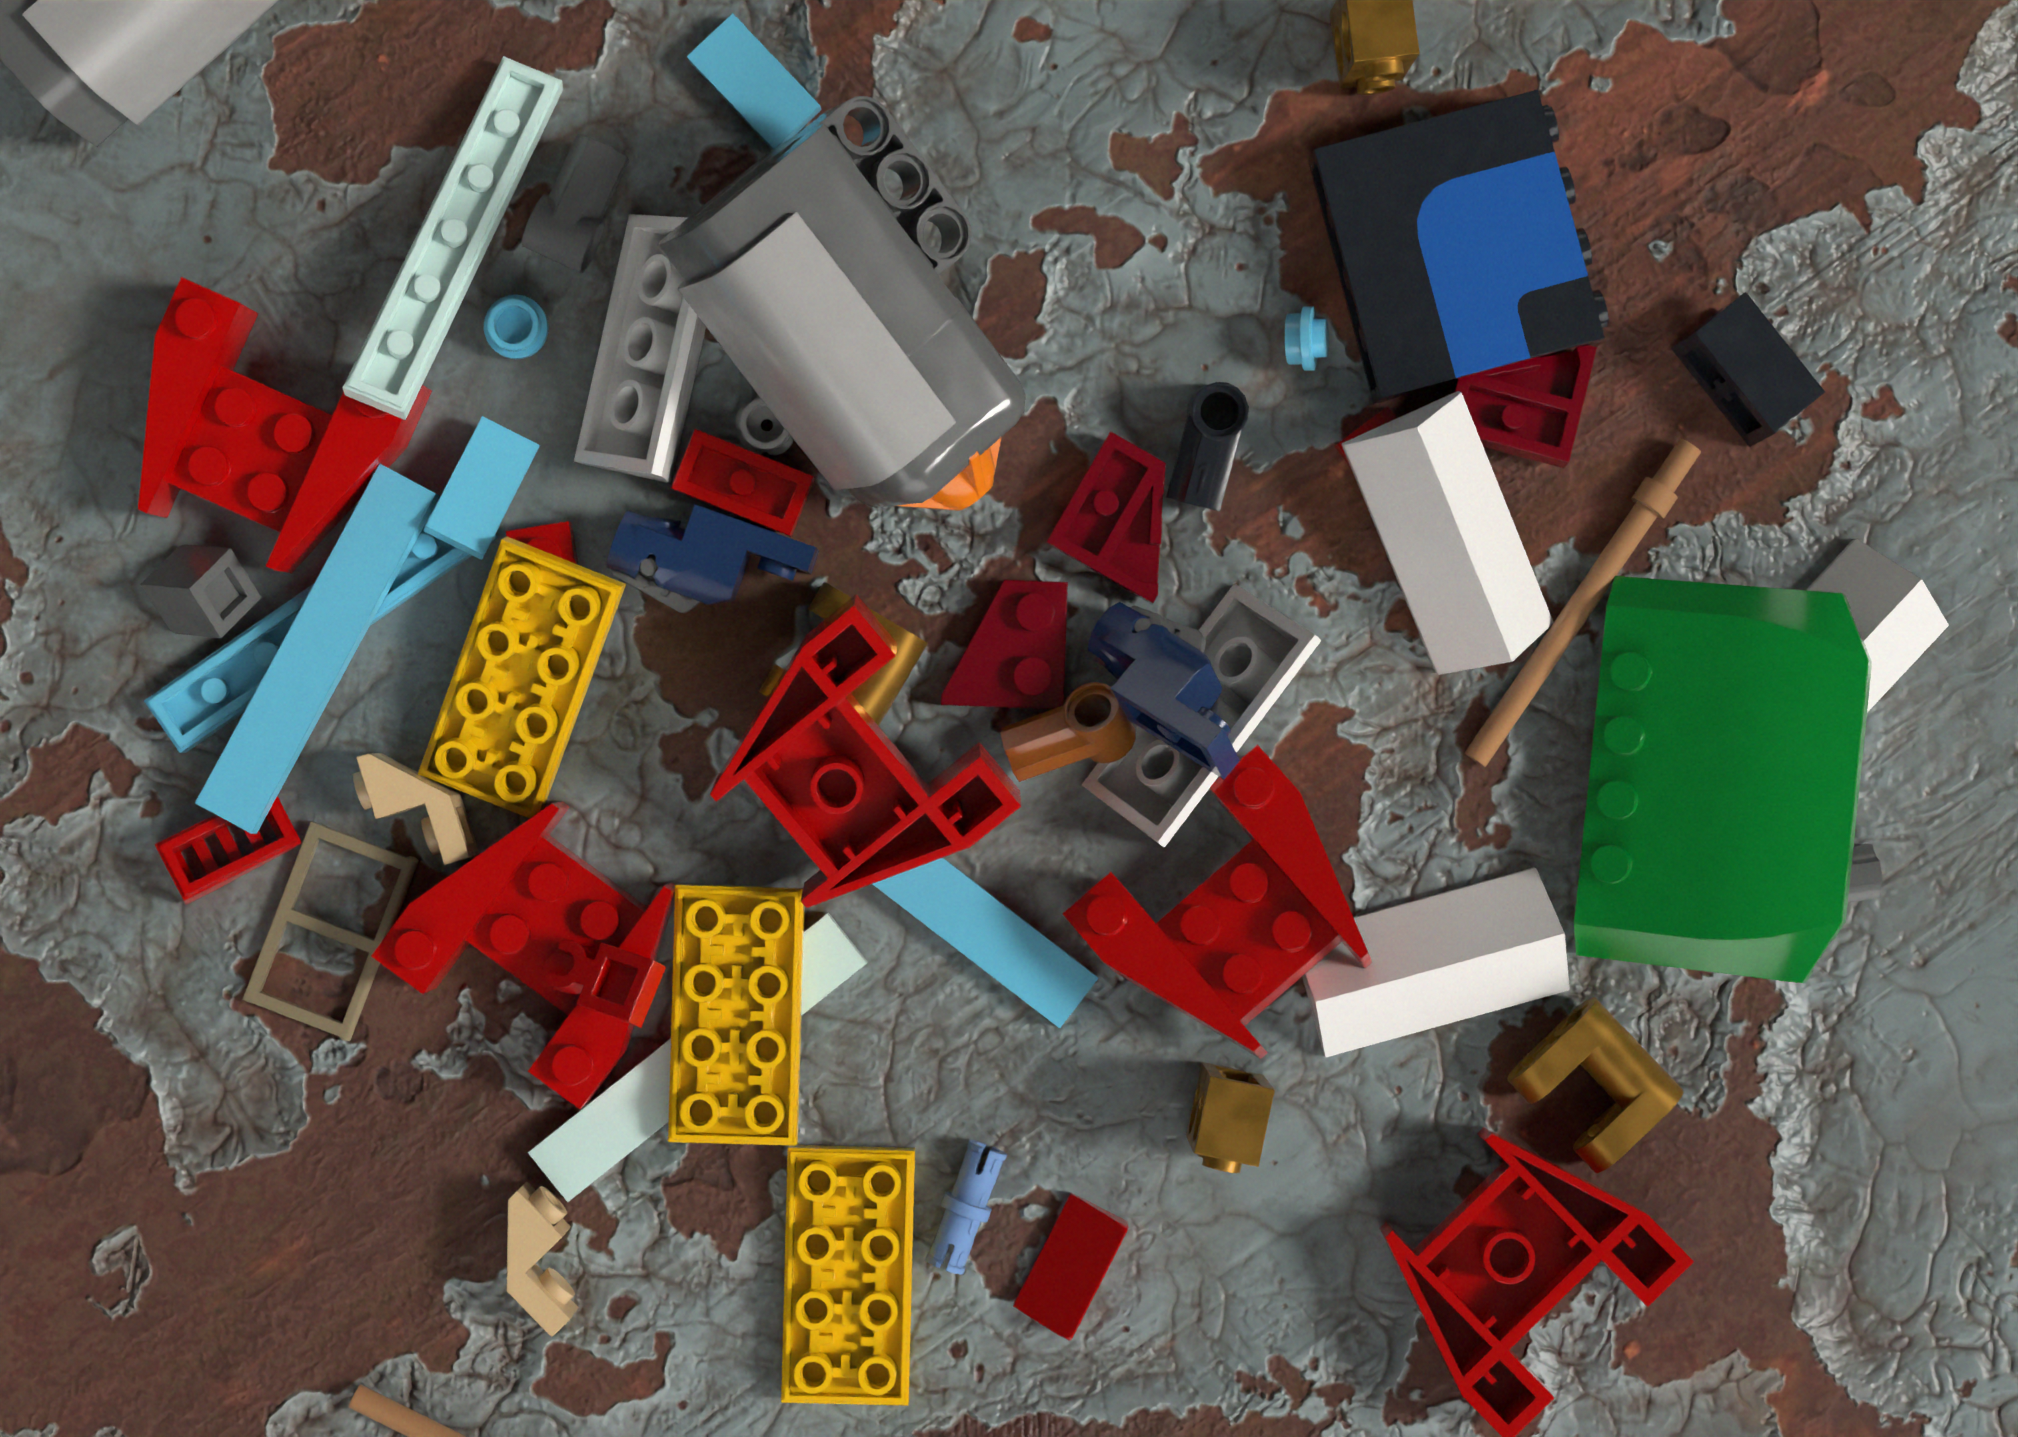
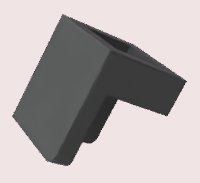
[140,545,262,638]

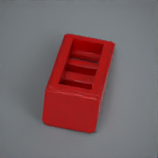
[154,796,302,905]

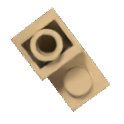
[353,753,479,865]
[507,1182,579,1337]

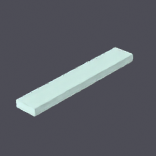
[343,56,563,420]
[528,913,868,1202]

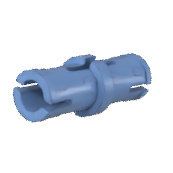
[925,1140,1008,1275]

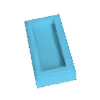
[687,13,821,150]
[424,416,540,560]

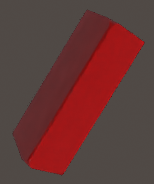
[1013,1192,1129,1341]

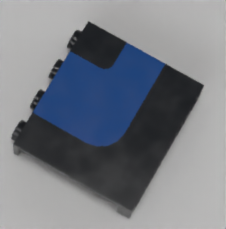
[1308,89,1609,405]

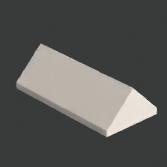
[574,214,706,484]
[1342,391,1554,675]
[1806,539,1949,712]
[1082,583,1321,847]
[1302,868,1570,1058]

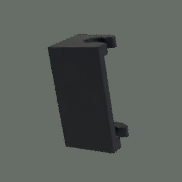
[1671,292,1825,447]

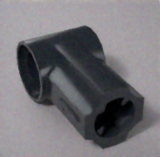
[1166,382,1249,512]

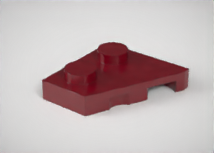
[1451,345,1597,469]
[1046,431,1166,604]
[941,580,1068,709]

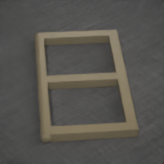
[242,821,419,1041]

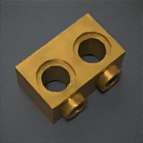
[1330,0,1420,95]
[1186,1062,1275,1173]

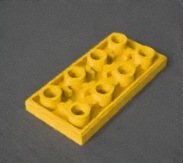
[418,536,626,818]
[668,884,804,1146]
[781,1145,915,1406]

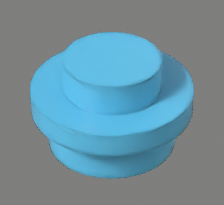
[484,295,549,359]
[1285,306,1329,371]

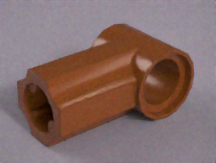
[1000,682,1136,782]

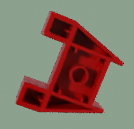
[138,277,432,574]
[710,594,1021,908]
[1062,745,1372,1059]
[371,801,676,1109]
[1379,1127,1694,1437]

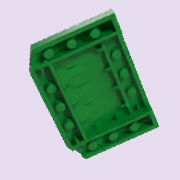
[1574,576,1872,983]

